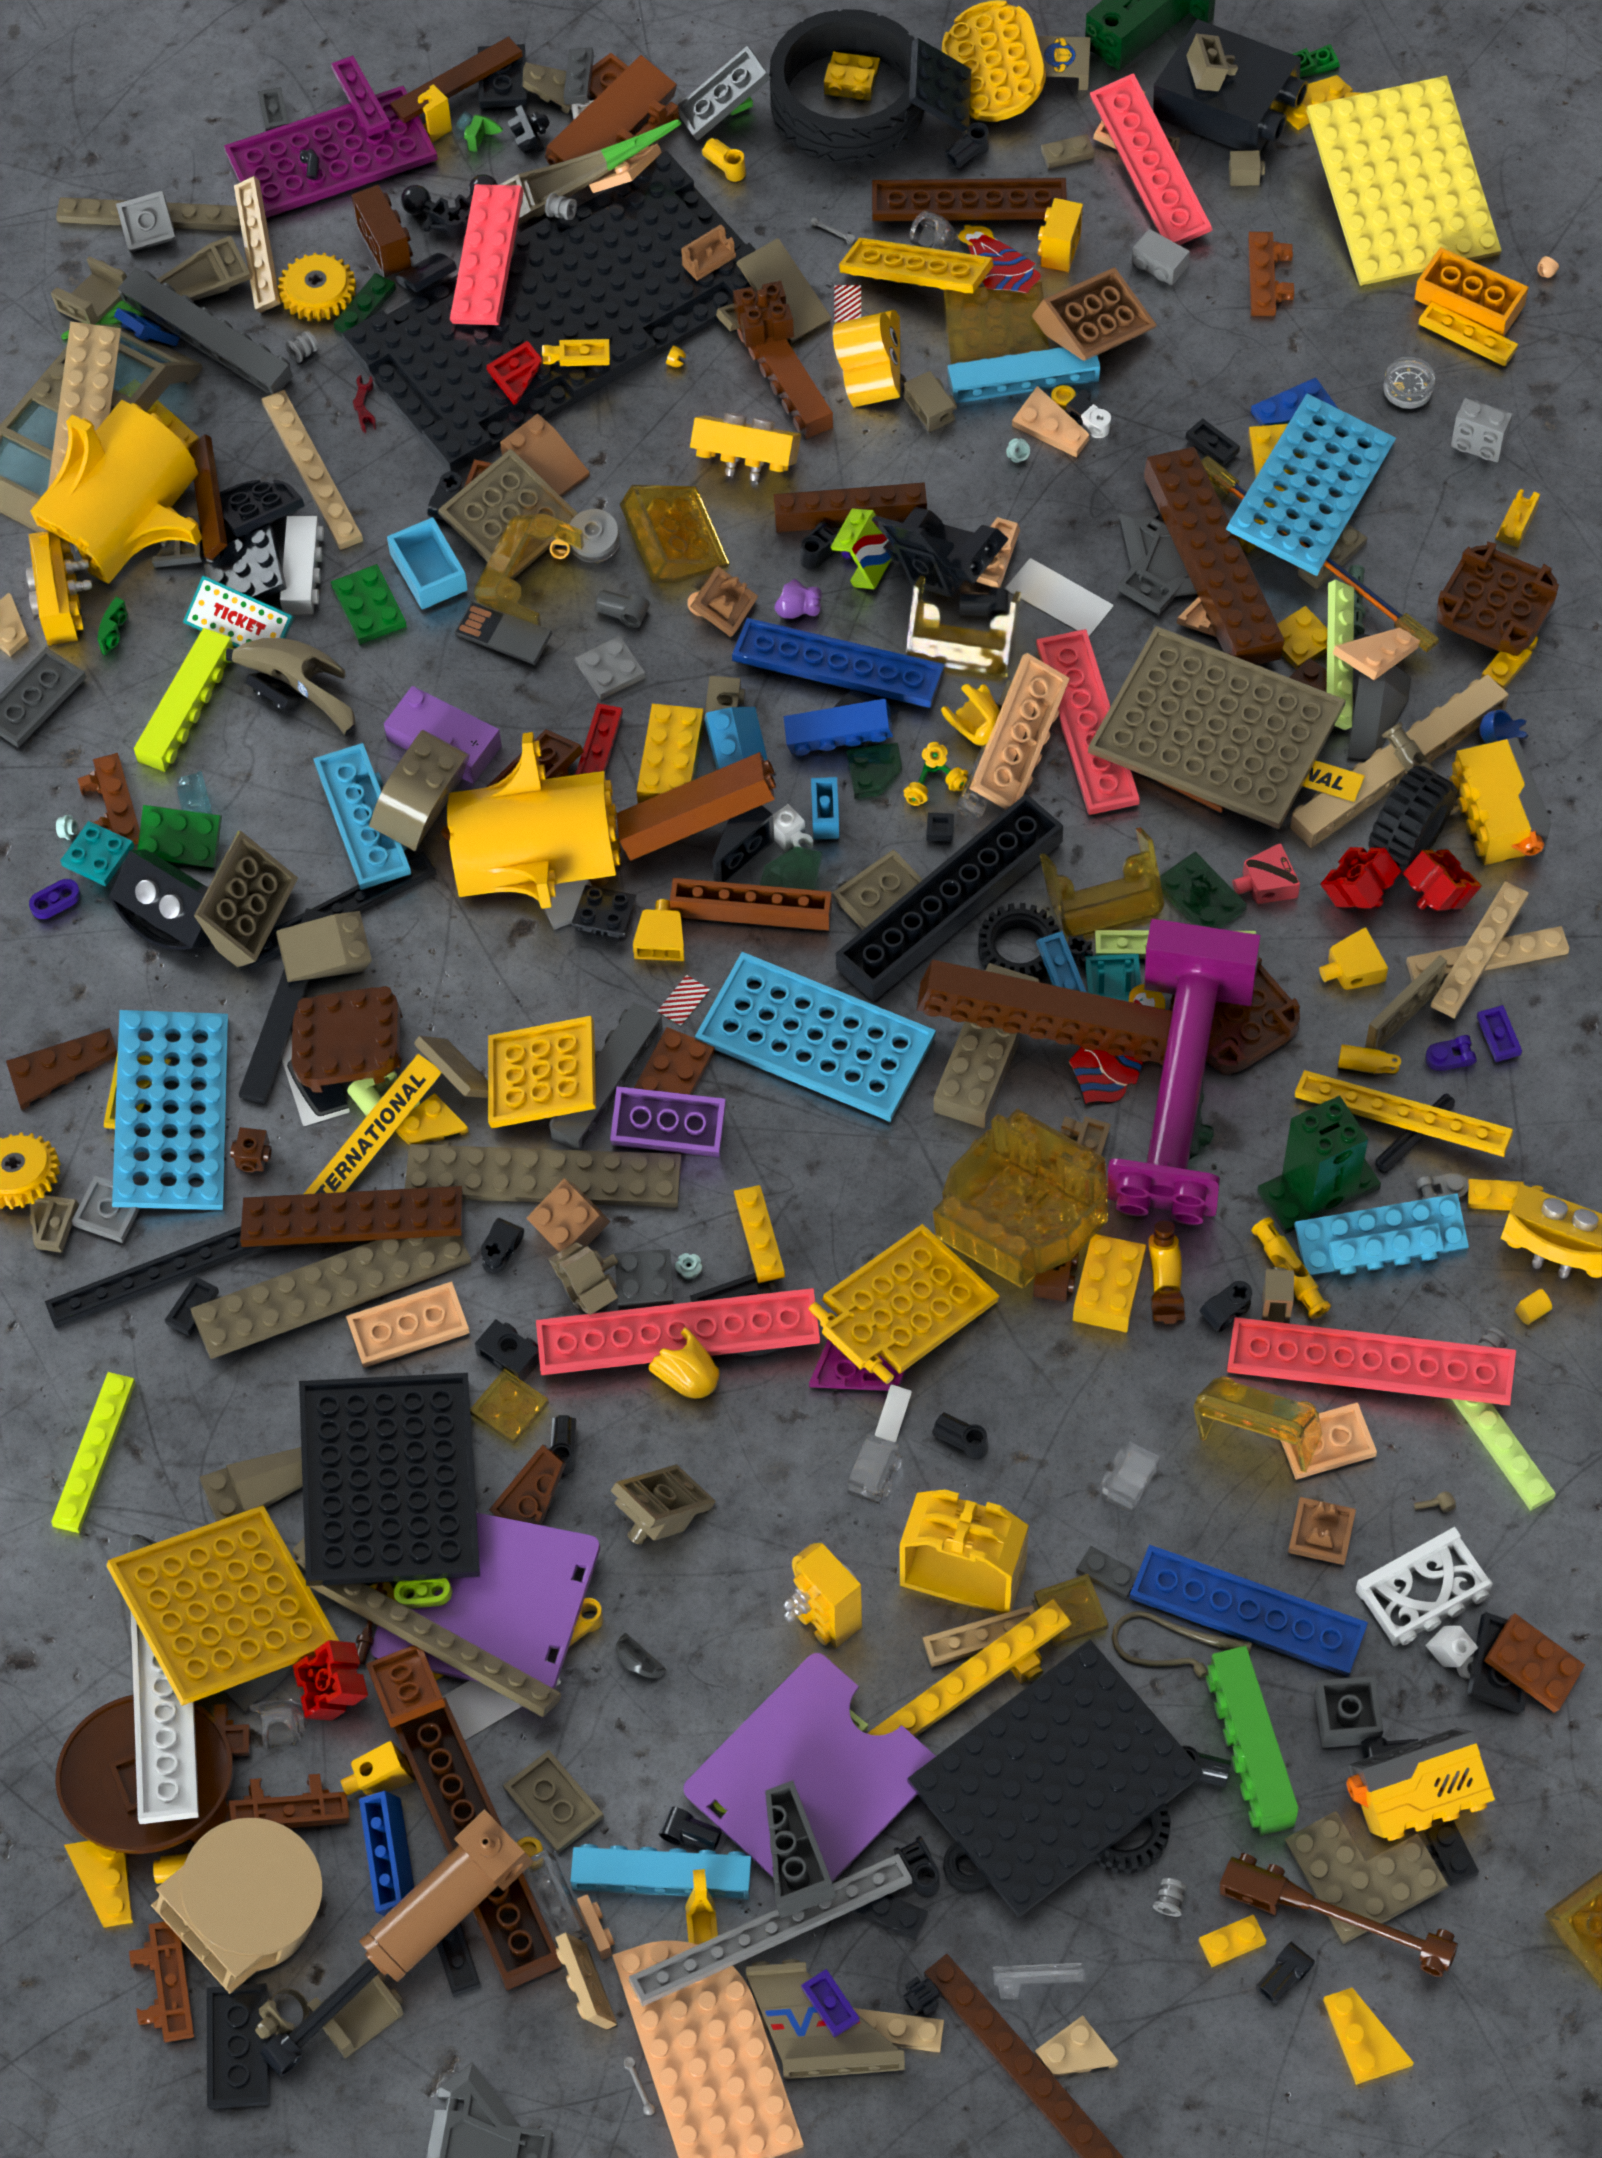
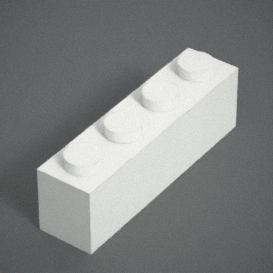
[280,516,324,614]

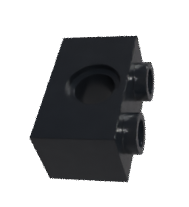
[475,1319,540,1385]

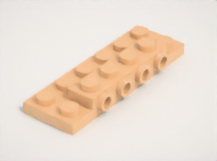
[969,653,1070,810]

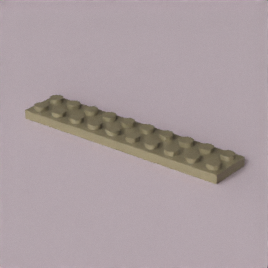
[405,1144,681,1208]
[190,1236,471,1359]

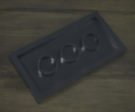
[207,1983,269,2109]

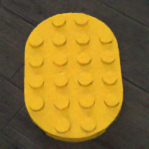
[942,0,1046,122]

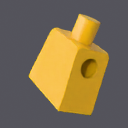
[633,899,685,961]
[1319,927,1388,990]
[340,1741,415,1796]

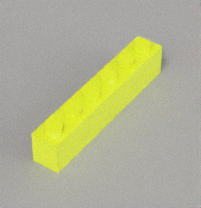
[134,628,234,772]

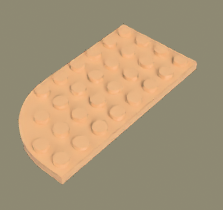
[612,1941,804,2158]

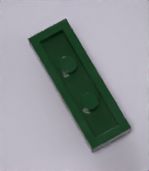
[334,273,396,333]

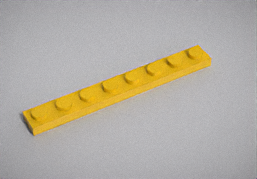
[1295,1070,1513,1157]
[867,1599,1071,1737]

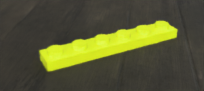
[51,1372,136,1533]

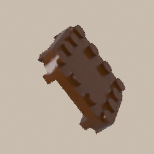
[1436,541,1559,656]
[1169,956,1300,1075]
[291,986,403,1092]

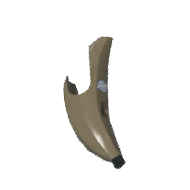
[226,638,355,736]

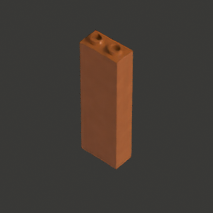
[545,55,677,165]
[617,752,776,861]

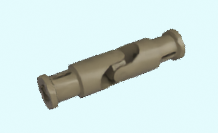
[1382,721,1460,816]

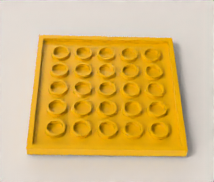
[107,1505,339,1706]

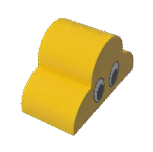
[833,310,900,408]

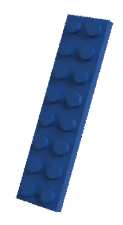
[732,618,945,708]
[1129,1544,1368,1677]

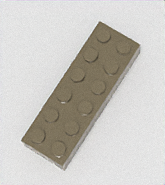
[934,963,1040,1128]

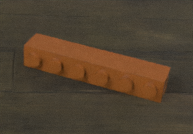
[737,324,833,439]
[670,878,832,931]

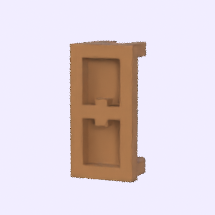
[681,225,736,281]

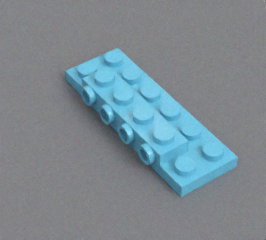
[313,743,411,890]
[1294,1193,1469,1276]

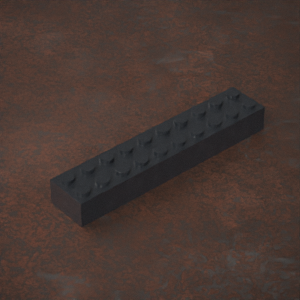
[836,794,1064,1002]

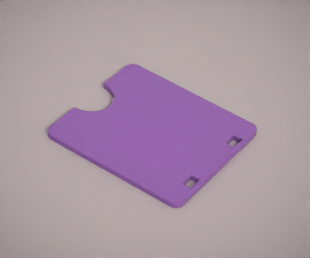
[371,1513,601,1689]
[683,1653,936,1883]

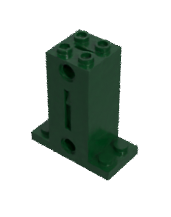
[1085,0,1215,71]
[1257,1095,1381,1234]

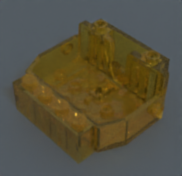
[933,1108,1109,1289]

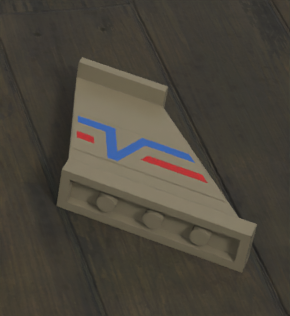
[746,1959,905,2079]

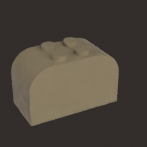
[369,730,470,851]

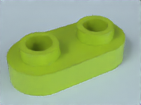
[394,1578,453,1609]

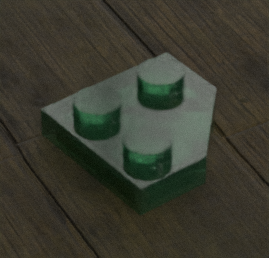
[846,743,902,799]
[760,846,823,890]

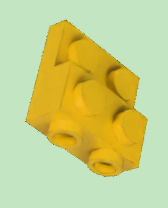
[824,52,880,101]

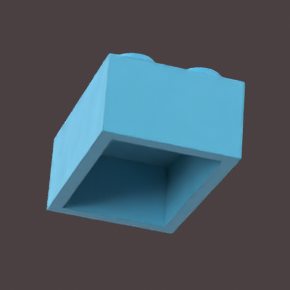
[387,517,468,610]

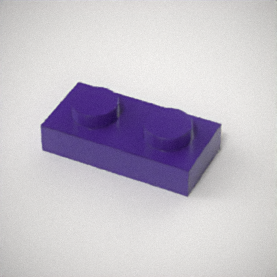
[1477,1005,1522,1062]
[801,1969,860,2038]

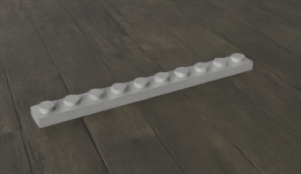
[629,1854,912,2007]

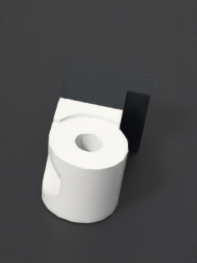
[1066,389,1111,438]

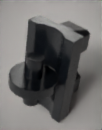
[507,105,550,152]

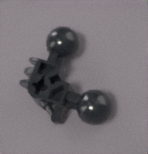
[401,174,498,239]

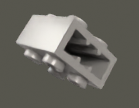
[1451,398,1513,463]

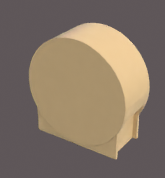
[151,1818,322,1994]

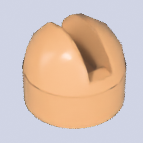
[1537,256,1559,278]

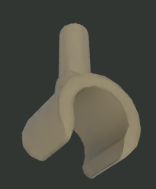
[1414,1491,1456,1512]

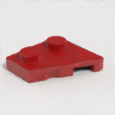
[487,341,542,405]

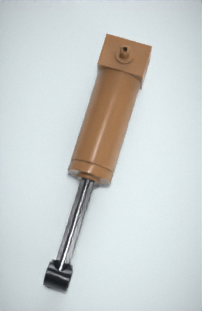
[260,1809,534,2077]

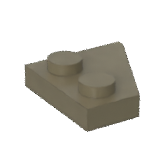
[523,62,571,114]
[29,1195,79,1252]

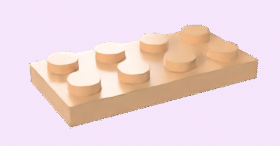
[346,1281,470,1368]

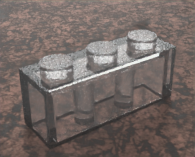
[524,1849,589,1945]

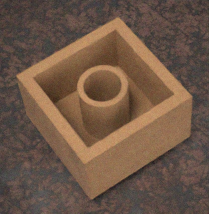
[527,1178,611,1252]

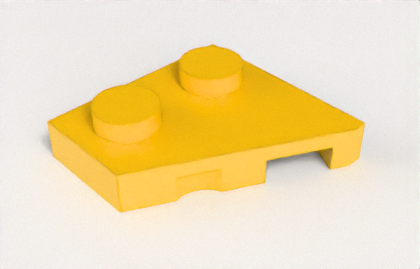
[395,1093,469,1145]

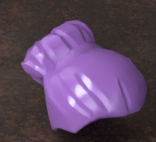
[774,578,822,619]

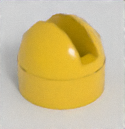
[666,346,686,368]
[550,538,571,559]

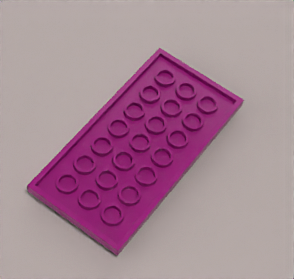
[224,85,438,218]

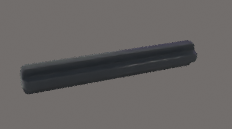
[1375,1094,1455,1172]

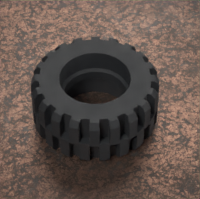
[1368,766,1457,871]

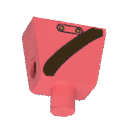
[1232,843,1300,904]

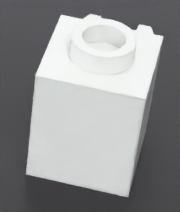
[773,804,813,856]
[1425,1626,1478,1679]

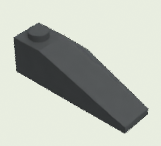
[1347,665,1411,762]

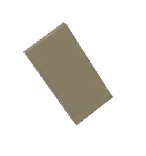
[737,238,832,344]
[1365,955,1447,1050]

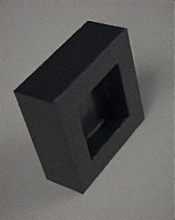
[926,812,954,842]

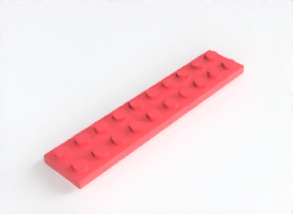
[536,1288,820,1375]
[1227,1317,1516,1406]

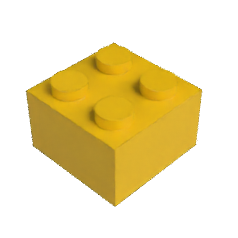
[1038,198,1083,273]

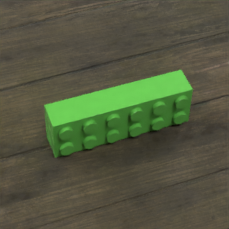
[1206,1646,1299,1837]

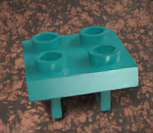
[60,821,134,887]
[1085,954,1143,1001]

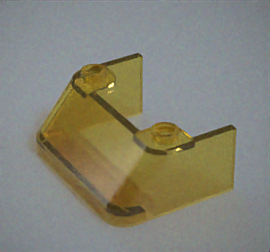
[474,514,584,626]
[906,576,1021,675]
[1040,827,1164,937]
[1193,1376,1322,1472]

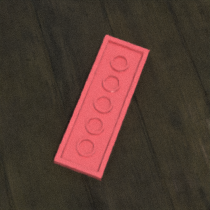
[450,184,524,325]

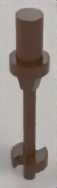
[356,1582,387,1664]

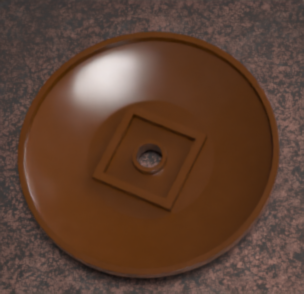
[55,1695,233,1854]

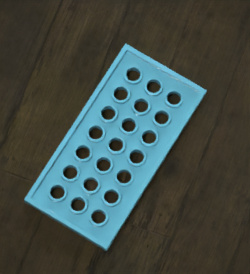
[1226,393,1396,576]
[695,952,936,1122]
[112,1010,228,1210]

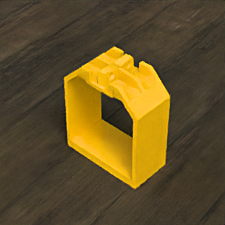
[900,1489,1029,1615]

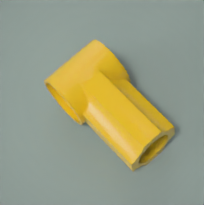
[702,138,746,182]
[569,1598,604,1647]

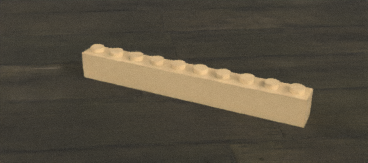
[1290,674,1509,849]

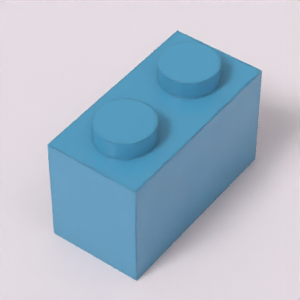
[811,777,839,839]

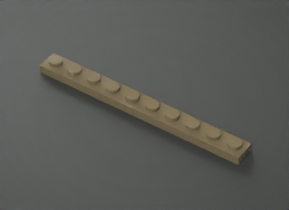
[309,1583,561,1717]

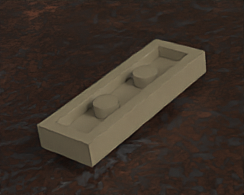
[1298,524,1367,590]

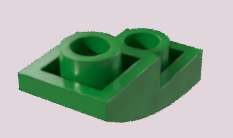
[1293,44,1340,77]
[97,596,128,656]

